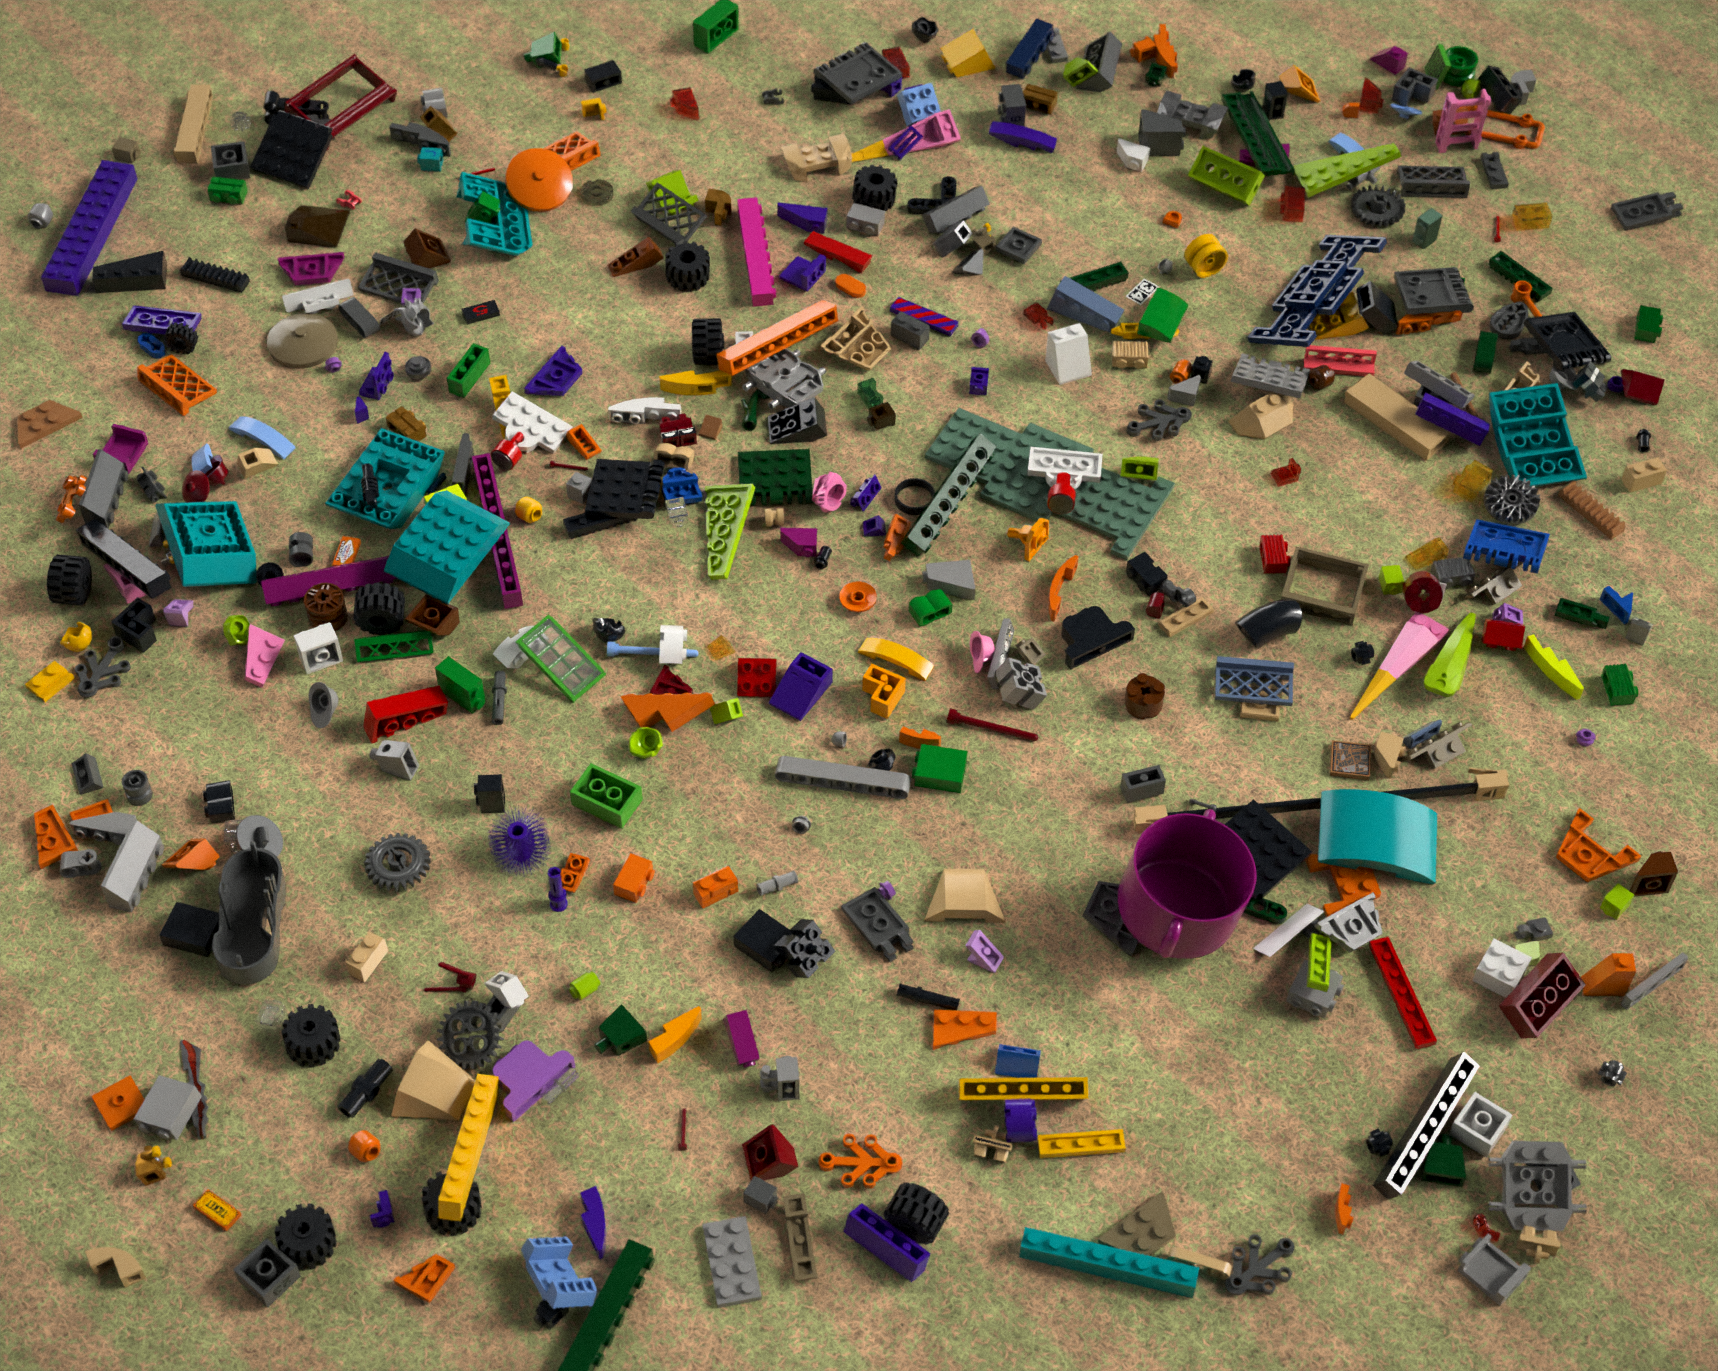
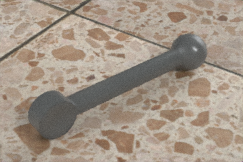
[1189,799,1217,811]

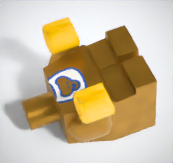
[135,1146,172,1186]

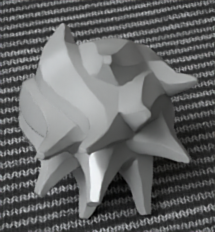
[394,298,434,336]

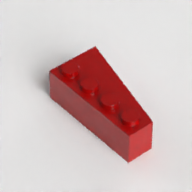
[363,685,448,744]

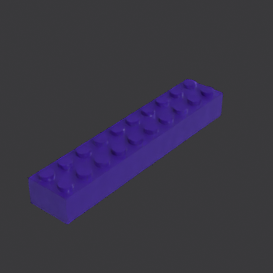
[41,160,137,296]

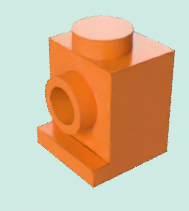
[1130,36,1156,63]

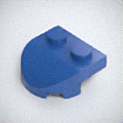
[661,467,702,507]

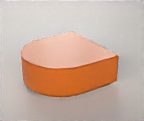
[1342,103,1359,118]
[1162,211,1182,228]

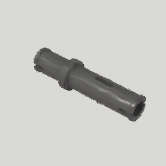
[492,671,507,725]

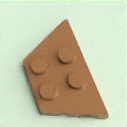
[17,400,83,449]

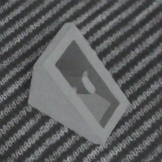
[1167,375,1201,406]
[1625,617,1654,645]

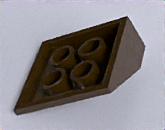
[285,205,350,248]

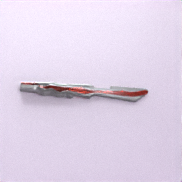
[180,1040,209,1140]

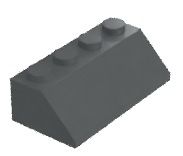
[1076,32,1122,92]
[79,449,128,529]

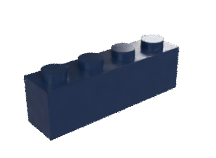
[1006,18,1055,79]

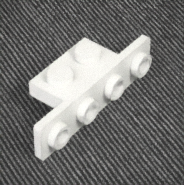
[282,279,353,314]

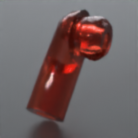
[1473,1213,1501,1243]

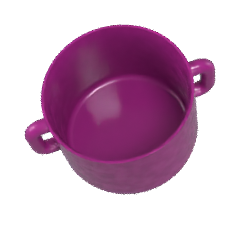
[1118,809,1256,959]

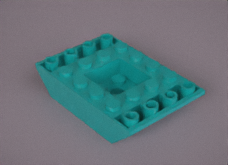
[325,428,445,529]
[155,501,257,587]

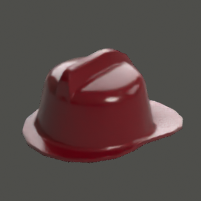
[205,455,229,487]

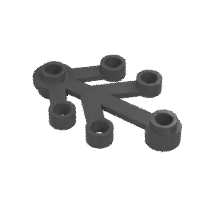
[1126,399,1192,441]
[75,636,131,698]
[1225,1234,1295,1295]

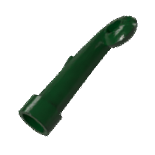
[741,389,770,431]

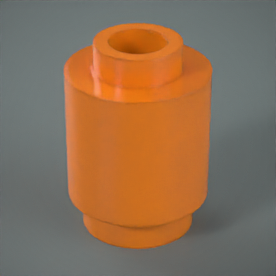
[1170,359,1192,384]

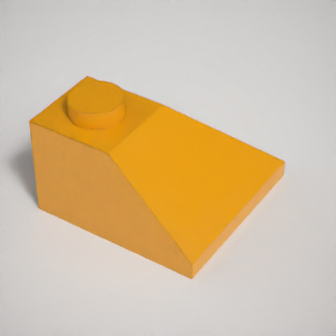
[1279,64,1320,103]

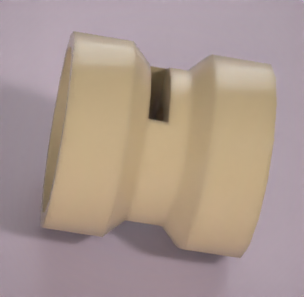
[765,508,784,527]

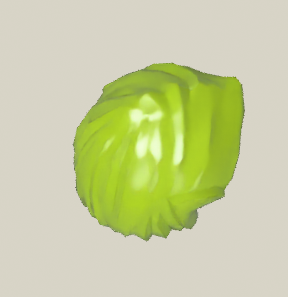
[223,615,249,646]
[629,727,663,759]

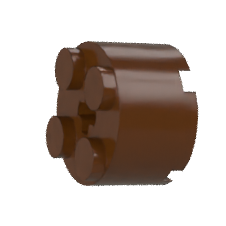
[1125,673,1165,719]

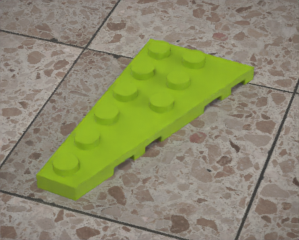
[1293,143,1401,198]
[705,484,755,580]

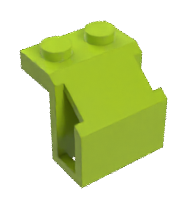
[646,170,699,215]

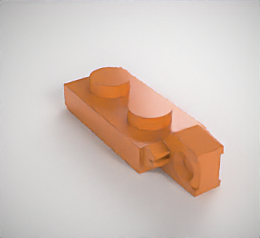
[883,514,912,562]

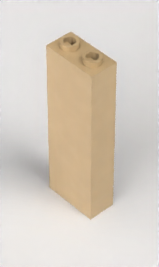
[1344,373,1452,461]

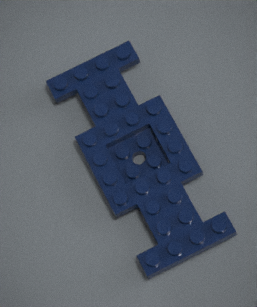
[1247,235,1387,347]

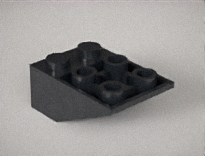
[768,397,827,444]

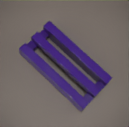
[888,126,923,160]

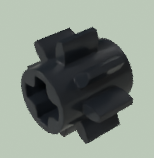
[1351,641,1374,665]
[1366,1128,1393,1157]

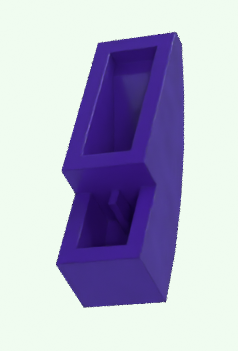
[580,1186,607,1260]

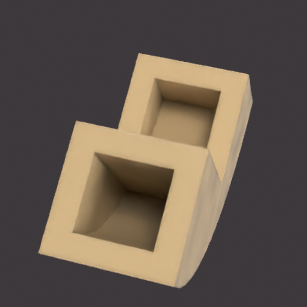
[85,1247,146,1288]

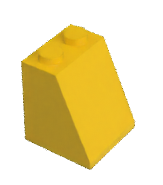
[940,28,995,78]

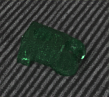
[857,378,884,410]

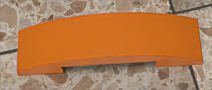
[1048,555,1079,622]

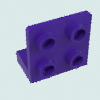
[779,254,826,292]
[359,352,394,400]

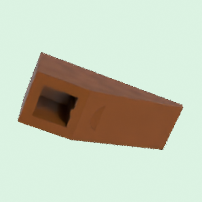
[607,236,664,277]

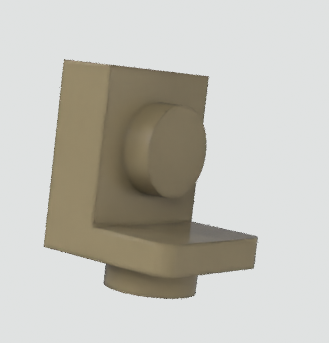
[1013,637,1046,665]

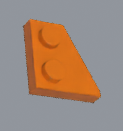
[394,1254,455,1304]

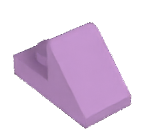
[163,599,193,627]
[965,930,1004,973]

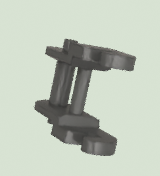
[762,88,784,105]

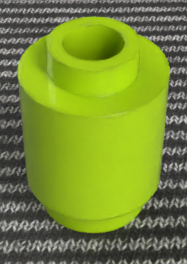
[569,971,601,1000]

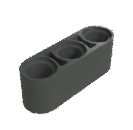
[338,297,380,338]

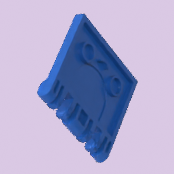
[1463,519,1550,574]

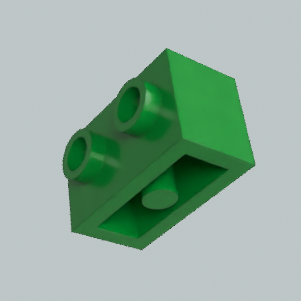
[464,191,500,224]

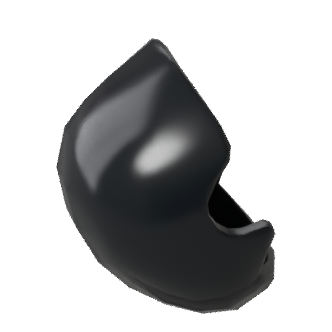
[1231,69,1256,92]

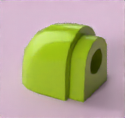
[1461,79,1480,99]

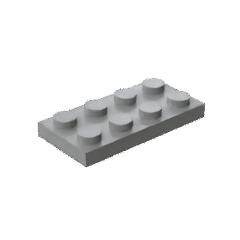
[702,1216,762,1308]

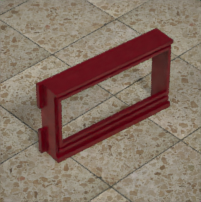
[284,54,397,150]

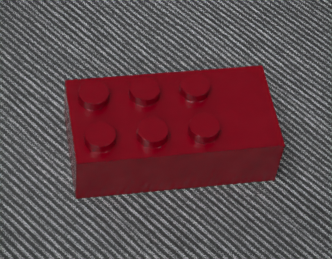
[1499,952,1586,1038]

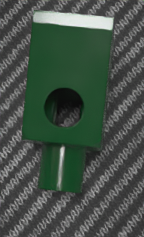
[594,1004,647,1056]
[1421,1134,1466,1187]

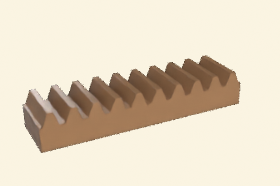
[1558,481,1626,540]

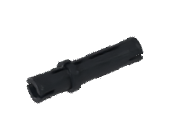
[896,983,960,1010]

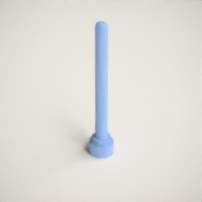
[607,641,699,657]

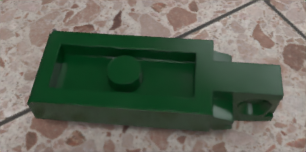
[1554,598,1610,629]

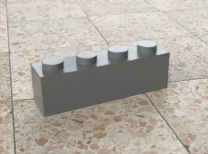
[922,186,990,235]

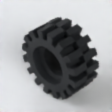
[163,323,198,354]

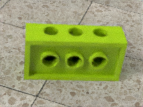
[1188,146,1265,206]

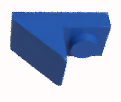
[1600,586,1633,625]

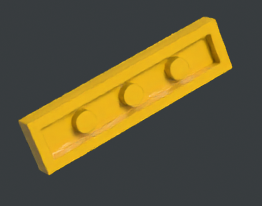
[1037,1129,1126,1158]

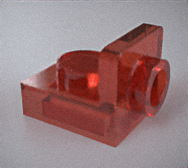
[1271,458,1301,487]

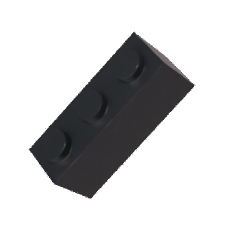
[1477,65,1522,114]

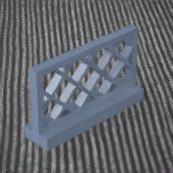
[1215,656,1294,706]

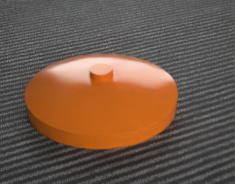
[505,148,573,212]

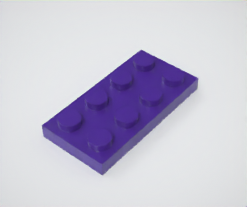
[122,305,202,335]

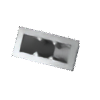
[922,560,975,600]

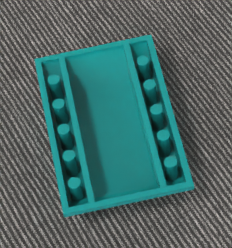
[384,490,510,605]

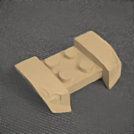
[781,134,852,182]

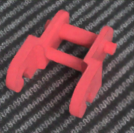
[336,190,362,210]

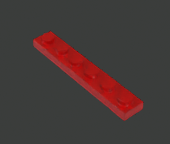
[1368,936,1437,1050]

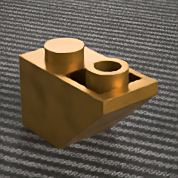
[420,106,458,142]

